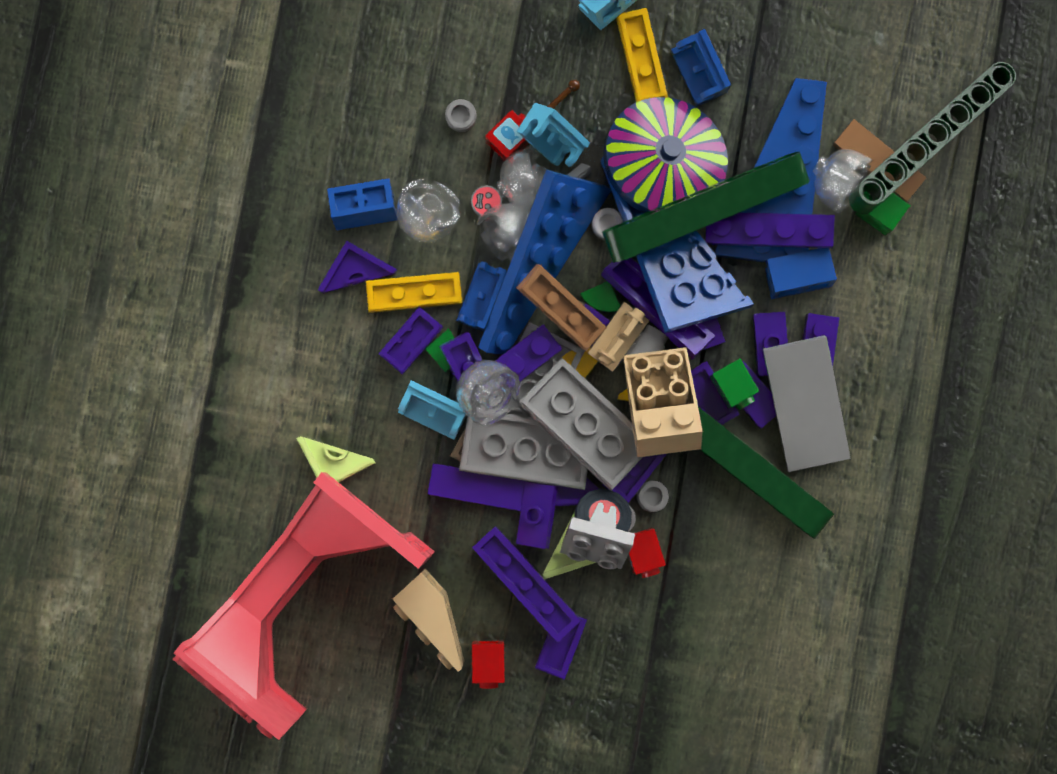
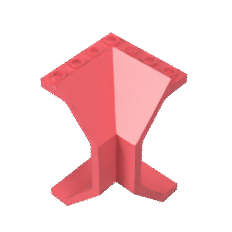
[173,472,435,740]

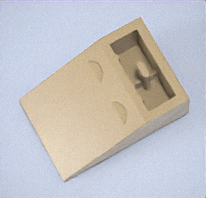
[623,347,703,457]
[393,569,464,672]

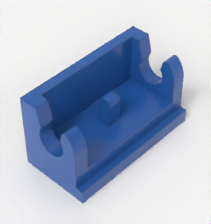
[671,29,731,106]
[327,178,398,230]
[765,248,837,300]
[456,261,507,332]

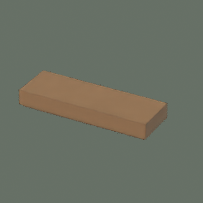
[833,119,926,202]
[516,264,607,351]

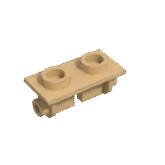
[588,302,649,372]

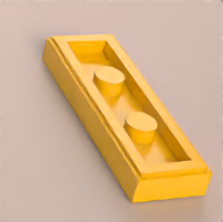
[616,8,668,102]
[366,272,462,313]

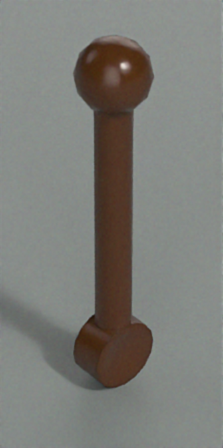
[547,79,580,109]

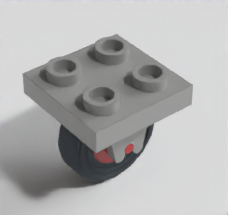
[560,489,635,569]

